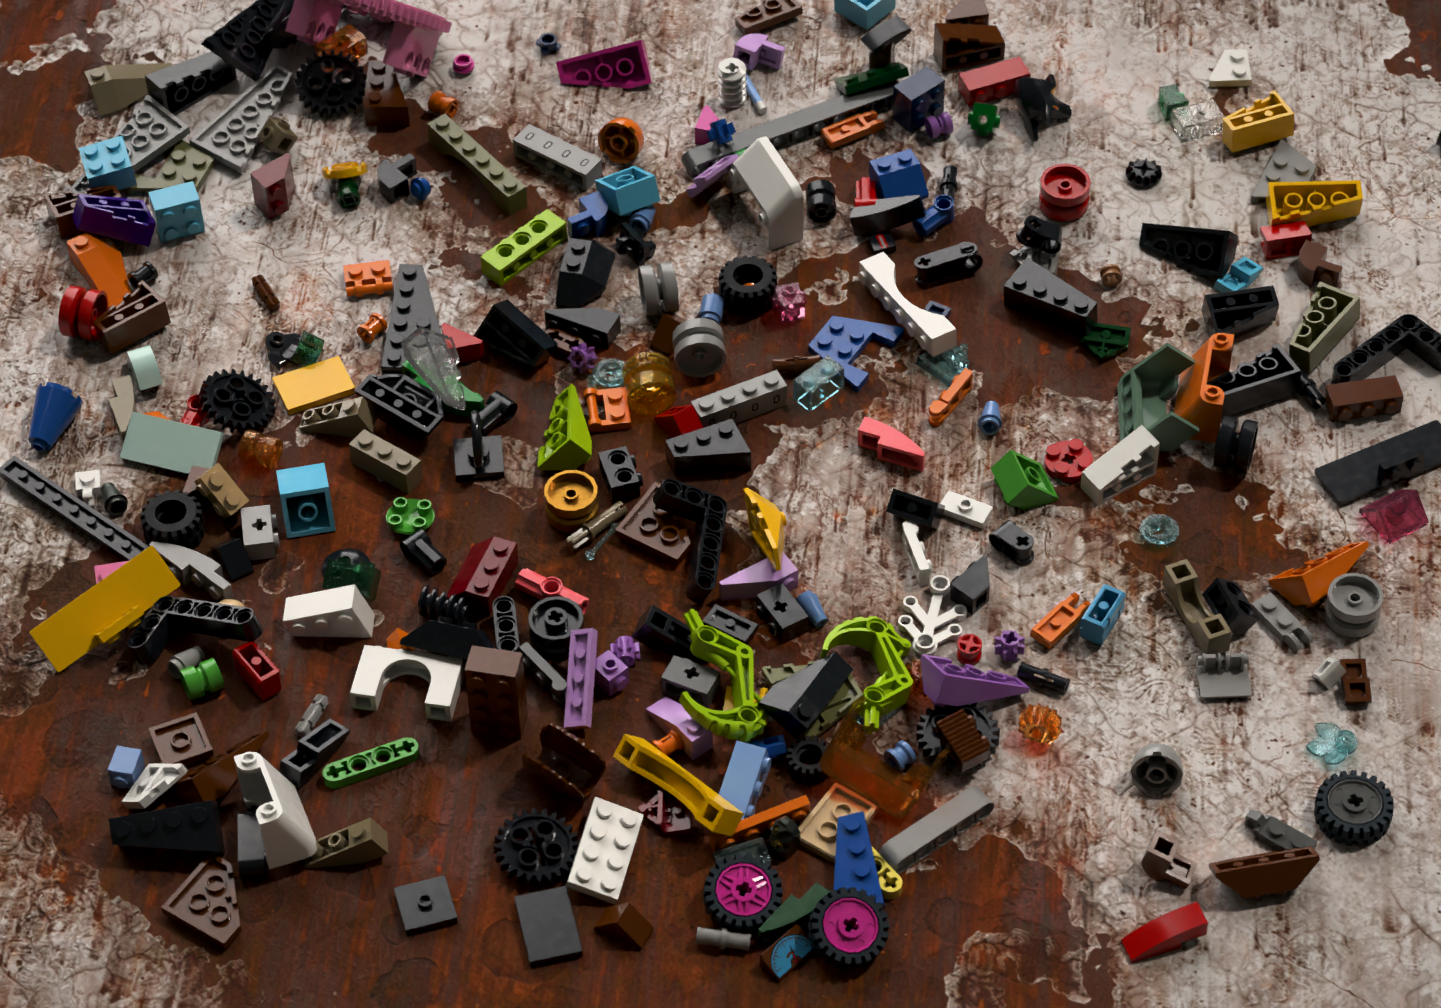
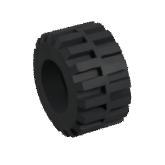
[719,255,777,317]
[140,490,205,550]

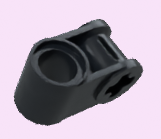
[1016,216,1062,254]
[989,520,1034,566]

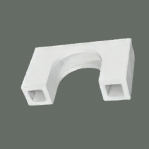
[350,645,465,722]

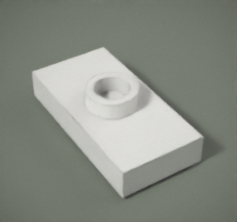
[940,490,993,529]

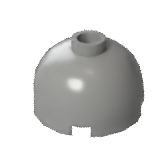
[1131,743,1183,795]

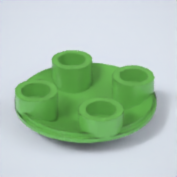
[386,497,435,535]

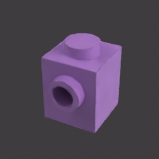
[594,650,629,696]

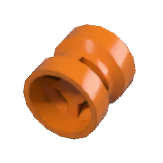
[428,91,459,119]

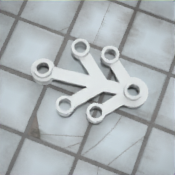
[898,575,967,656]

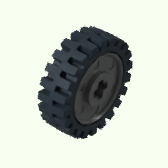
[1314,770,1394,847]

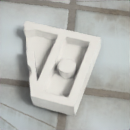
[1208,49,1252,87]

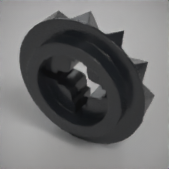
[1126,158,1162,187]

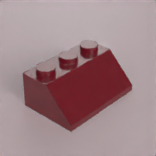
[448,537,519,616]

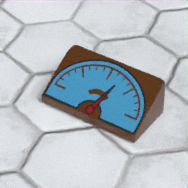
[760,924,816,982]

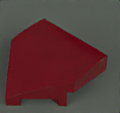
[637,787,693,836]

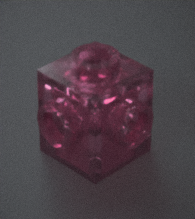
[771,282,807,322]

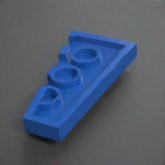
[834,811,885,908]

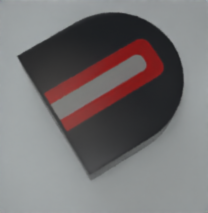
[870,232,896,255]

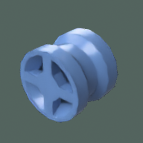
[884,740,916,773]

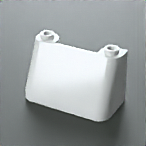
[234,752,317,869]

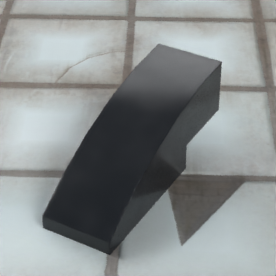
[849,195,926,236]
[279,719,350,788]

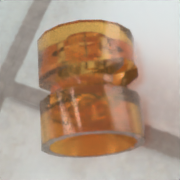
[238,429,283,469]

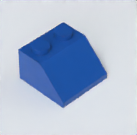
[869,149,929,199]

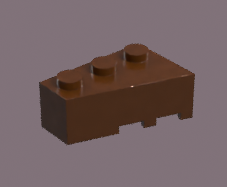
[93,280,171,354]

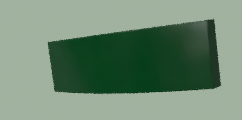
[758,882,830,947]

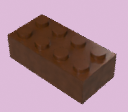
[465,645,528,739]

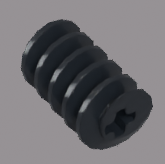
[418,585,473,626]

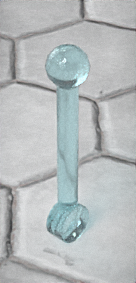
[585,523,619,560]

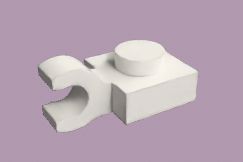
[75,470,101,507]

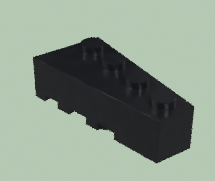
[145,52,237,116]

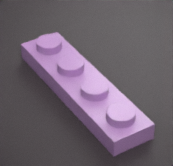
[564,628,598,730]

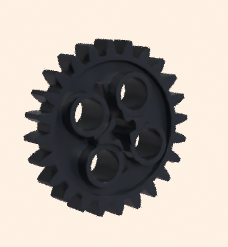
[295,49,367,118]
[198,369,276,435]
[916,703,1000,772]
[494,808,579,888]

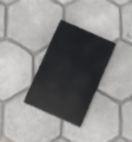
[514,886,583,967]

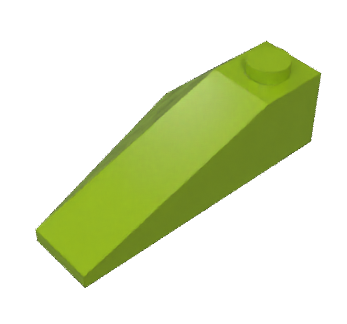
[537,384,592,471]

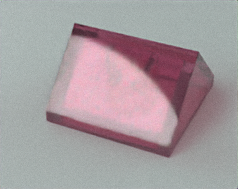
[1359,489,1429,544]

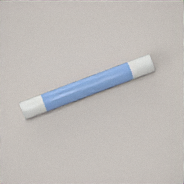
[746,73,767,115]

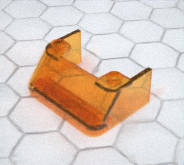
[820,696,950,818]

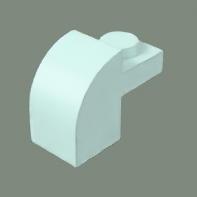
[126,345,163,391]

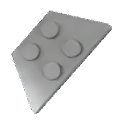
[1250,140,1317,203]

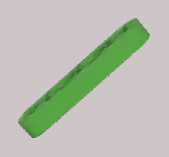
[323,737,420,789]

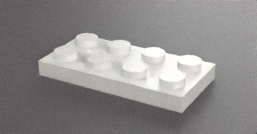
[566,797,644,905]

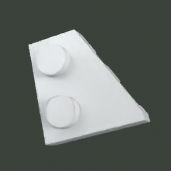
[121,763,188,809]

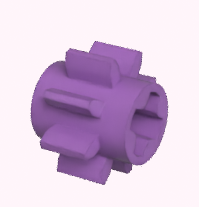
[567,343,598,373]
[994,630,1025,661]
[610,636,640,667]

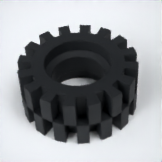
[786,736,833,786]

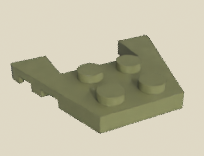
[125,139,215,195]
[761,660,863,741]

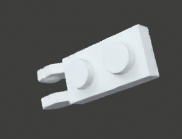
[902,520,933,586]

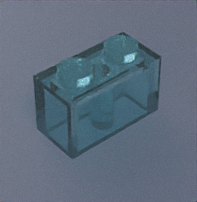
[793,355,844,412]

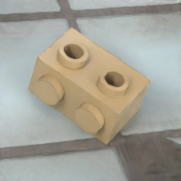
[194,463,249,519]

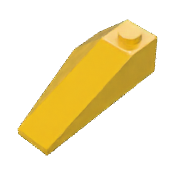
[743,488,787,571]

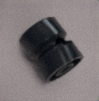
[806,179,836,223]

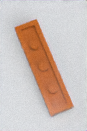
[709,795,810,852]

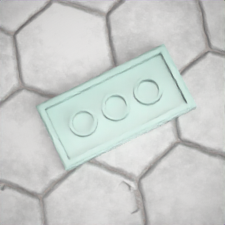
[120,411,224,475]

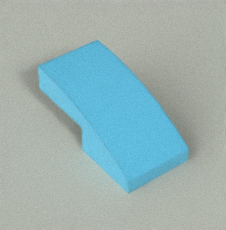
[1214,257,1263,293]

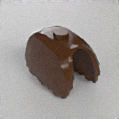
[522,723,607,802]

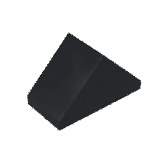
[210,538,254,583]

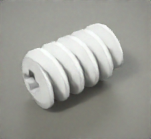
[718,58,747,108]

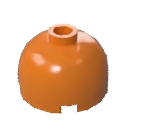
[598,117,644,164]

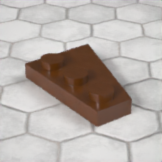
[735,0,803,35]

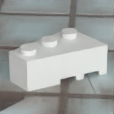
[1080,425,1160,506]
[283,584,375,638]

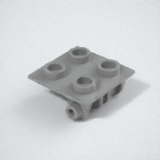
[1195,651,1252,699]

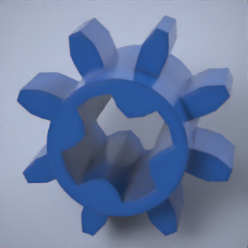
[706,119,736,146]

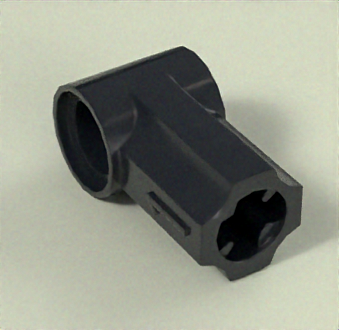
[469,391,518,434]
[399,529,447,575]

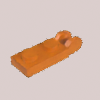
[821,110,885,149]
[929,368,973,427]
[1030,592,1091,649]

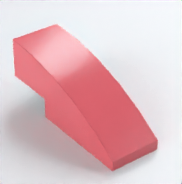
[858,417,925,472]

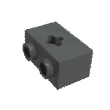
[661,655,720,708]

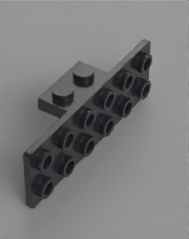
[1314,420,1441,505]

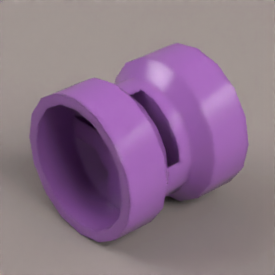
[924,112,954,139]

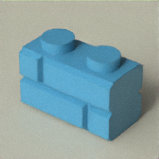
[1080,584,1126,645]

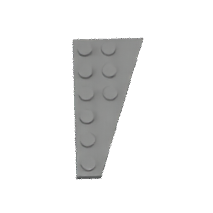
[189,64,294,174]
[69,95,191,194]

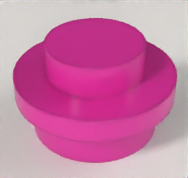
[452,54,475,74]

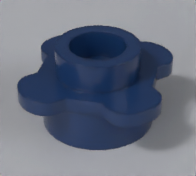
[536,33,561,54]

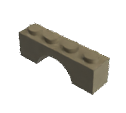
[1162,559,1232,655]

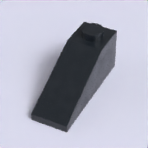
[632,605,708,663]

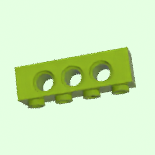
[481,209,567,286]

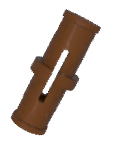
[772,355,821,374]

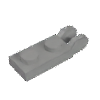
[1251,592,1314,652]

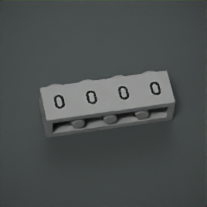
[513,124,603,191]
[690,370,787,428]

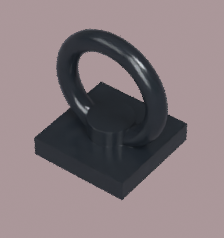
[453,411,505,482]

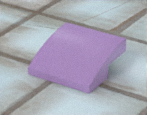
[686,154,738,197]

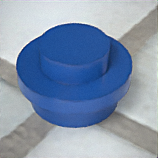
[410,177,431,200]

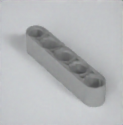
[879,786,994,874]

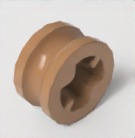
[1100,264,1122,287]

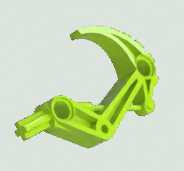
[679,609,770,742]
[820,616,913,734]

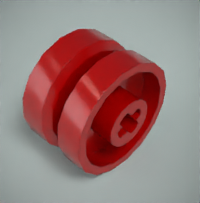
[1039,163,1091,222]
[58,285,108,341]

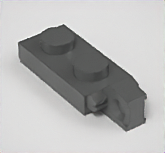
[1245,809,1317,851]

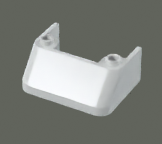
[729,136,804,251]

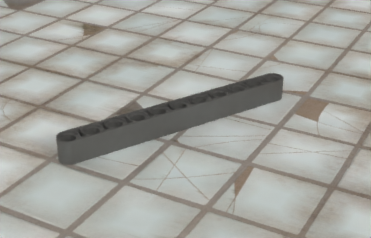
[681,80,900,178]

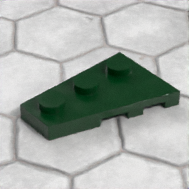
[834,62,910,95]

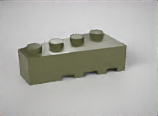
[1289,281,1360,373]

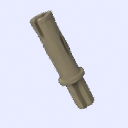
[566,501,628,550]

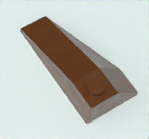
[167,731,270,805]

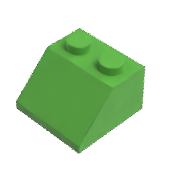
[990,450,1059,510]

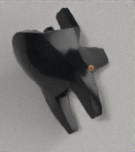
[1014,74,1072,142]

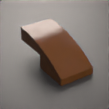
[1339,659,1372,704]

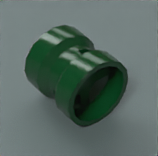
[336,177,360,209]

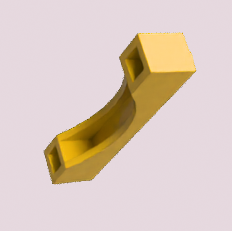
[613,734,744,836]

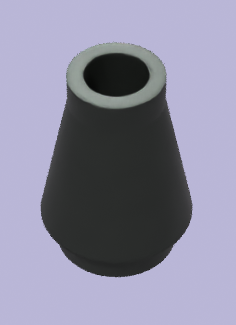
[101,482,128,516]

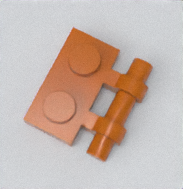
[343,260,393,298]

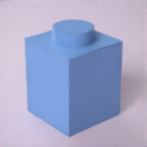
[107,745,145,789]

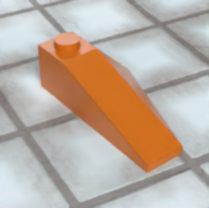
[66,232,131,309]

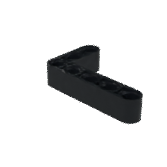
[1331,314,1441,384]
[653,478,727,603]
[127,596,263,665]

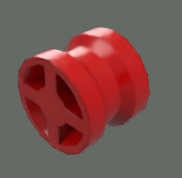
[956,634,982,665]

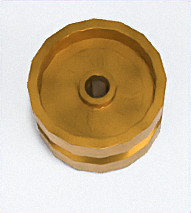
[544,470,599,533]

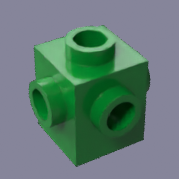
[967,102,1001,136]

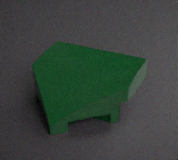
[1081,323,1131,360]

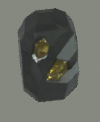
[767,816,800,860]

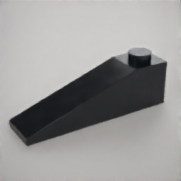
[1139,223,1238,277]

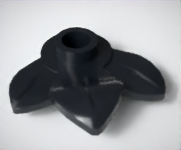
[265,332,309,368]

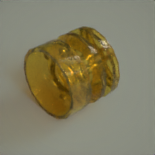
[622,352,677,415]

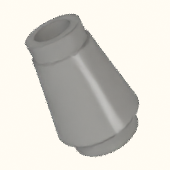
[167,646,205,679]

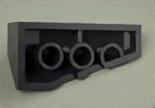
[758,652,853,738]

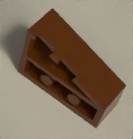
[933,23,1005,73]
[363,60,410,126]
[43,185,122,240]

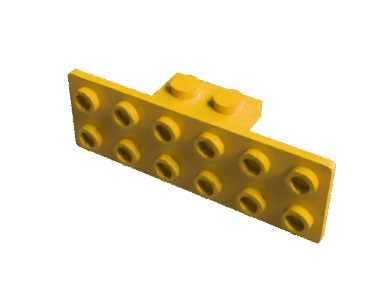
[29,546,180,672]

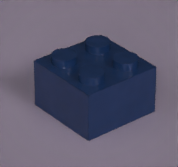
[893,66,945,133]

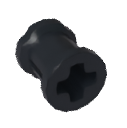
[127,261,159,289]

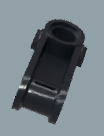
[914,241,983,287]

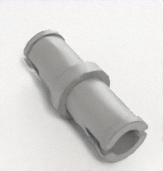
[696,927,751,951]

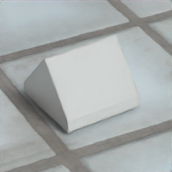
[1313,657,1346,690]

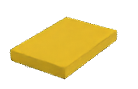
[272,356,355,415]

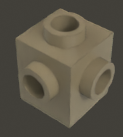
[257,118,298,155]

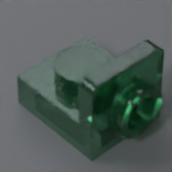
[291,330,325,367]

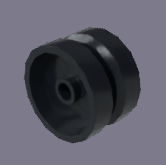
[1213,415,1259,473]
[528,596,584,661]

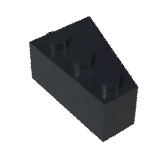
[1201,286,1279,339]
[473,300,559,367]
[665,419,751,476]

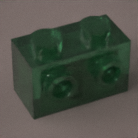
[322,556,382,600]

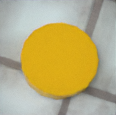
[322,162,368,179]

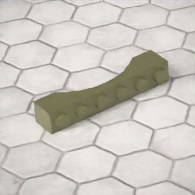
[427,114,528,216]

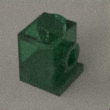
[1158,84,1189,121]

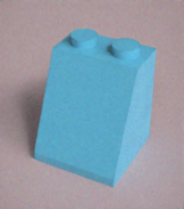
[276,463,336,538]

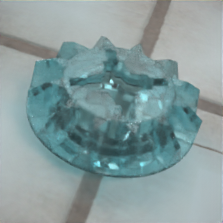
[592,358,630,389]
[1139,514,1179,548]

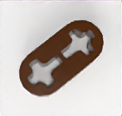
[545,328,584,358]

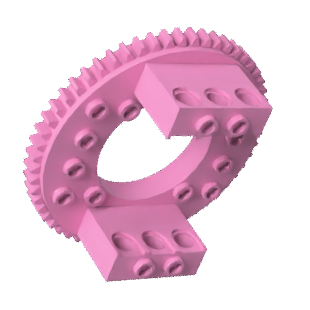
[285,0,452,78]

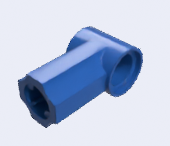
[912,195,954,237]

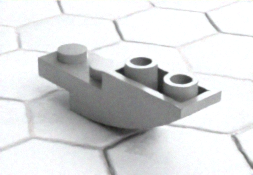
[149,542,233,601]

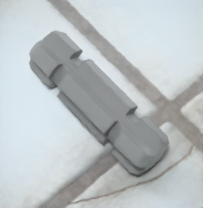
[295,694,328,738]

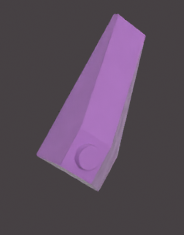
[920,654,1030,707]

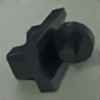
[615,222,656,266]

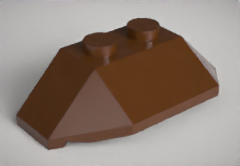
[1209,846,1320,899]

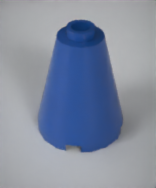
[28,382,83,451]

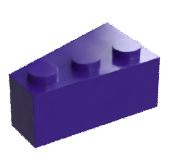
[72,194,156,247]

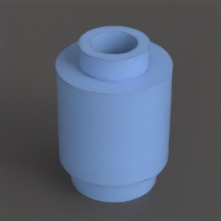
[698,293,725,324]

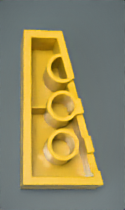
[1266,180,1363,227]

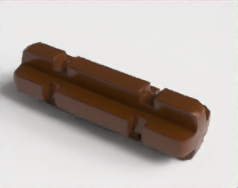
[252,274,280,311]

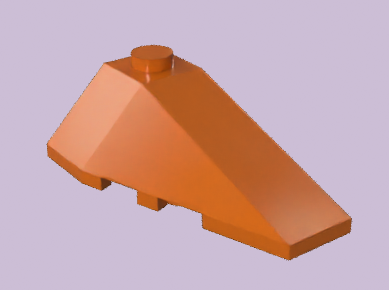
[1268,541,1369,608]

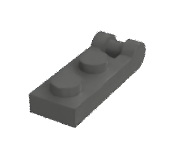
[519,642,567,706]

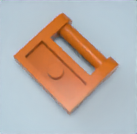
[583,387,631,432]

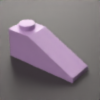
[719,552,798,601]
[646,696,713,760]

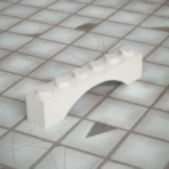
[858,252,957,357]

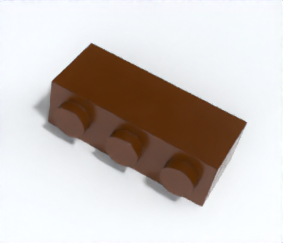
[1324,375,1404,422]

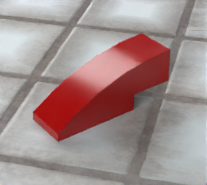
[1121,902,1208,963]

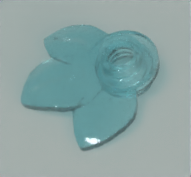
[1306,723,1358,765]

